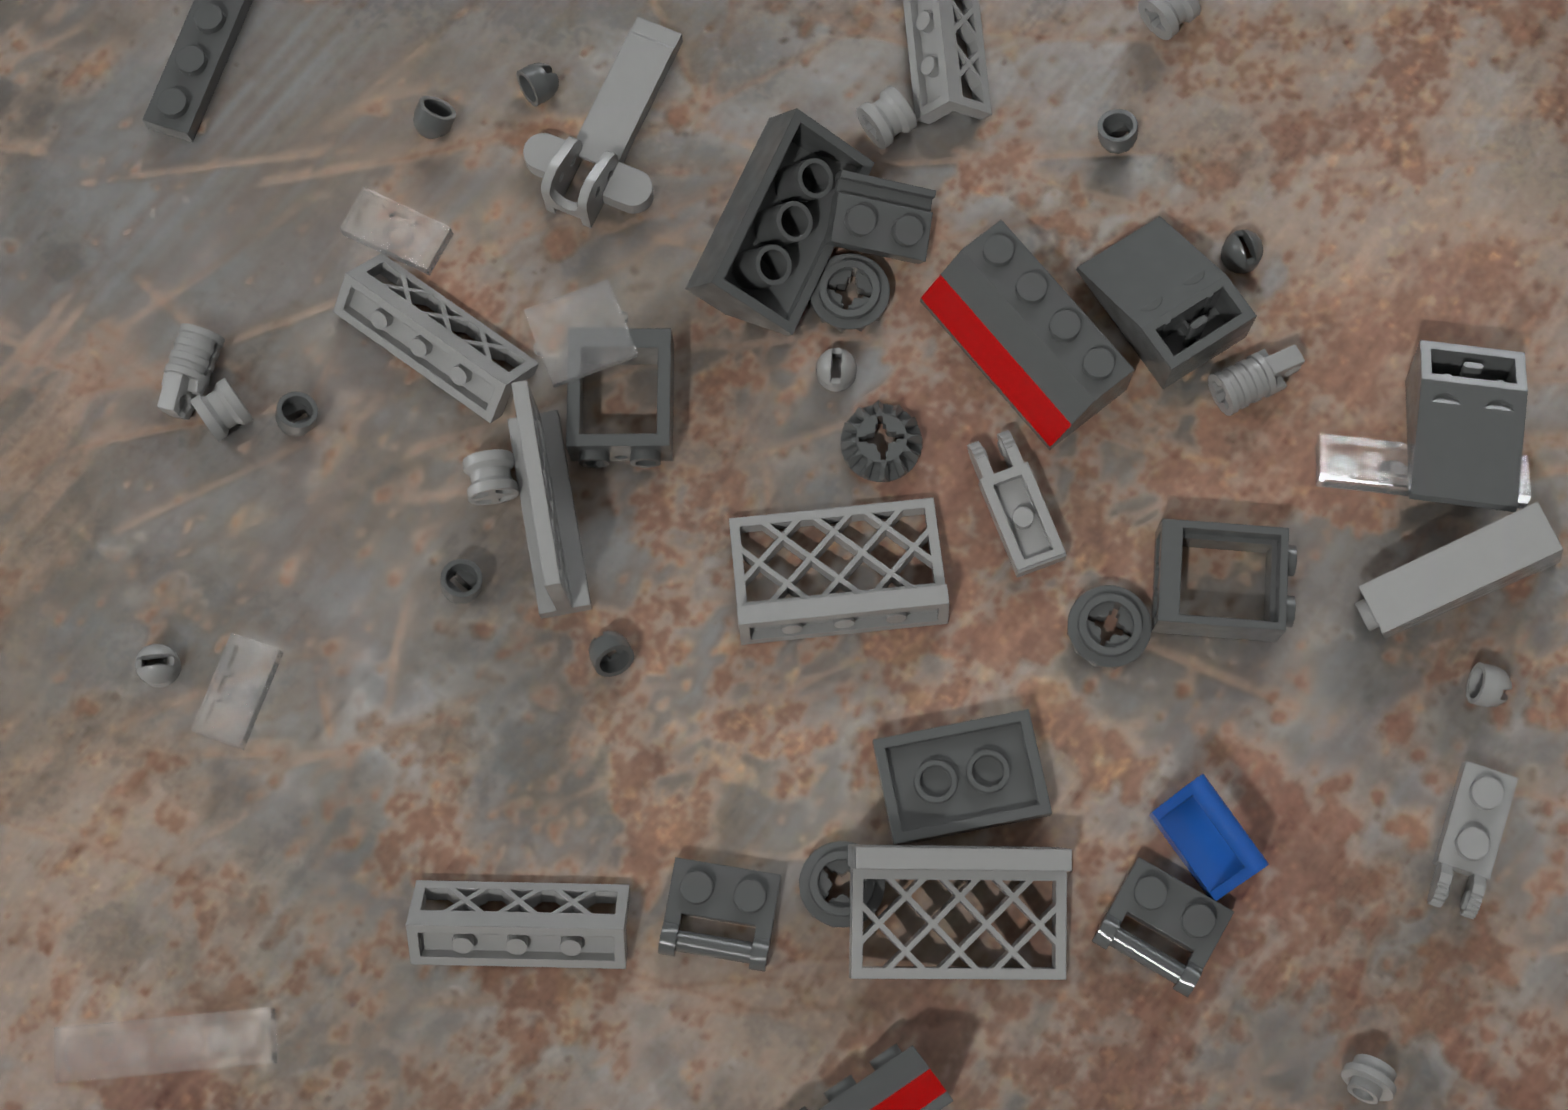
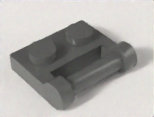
[658,857,781,972]
[1092,857,1234,997]

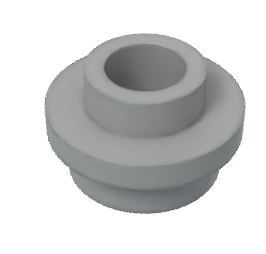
[1341,1054,1397,1104]

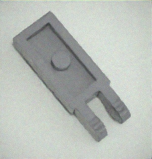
[967,430,1067,578]
[1427,760,1518,919]

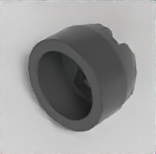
[516,62,559,107]
[413,96,456,139]
[1098,109,1138,154]
[1221,229,1263,274]
[275,392,318,437]
[440,559,483,604]
[588,630,634,677]

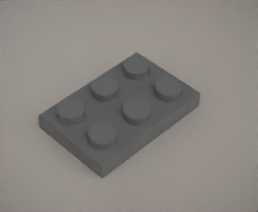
[872,709,1052,845]

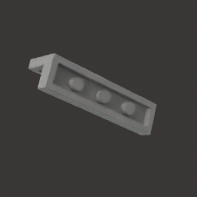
[903,0,992,124]
[333,253,539,423]
[406,880,630,969]

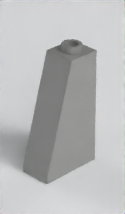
[1355,501,1563,639]

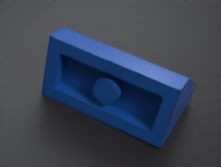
[1149,774,1269,901]

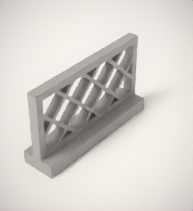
[507,380,592,619]
[729,498,950,645]
[848,844,1072,980]

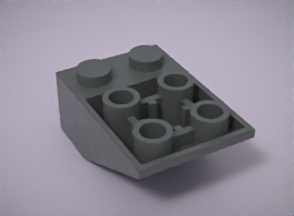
[1076,216,1257,389]
[1405,340,1528,512]

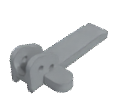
[523,17,683,228]

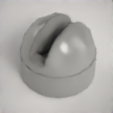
[816,348,857,392]
[135,644,181,687]
[1466,662,1512,707]

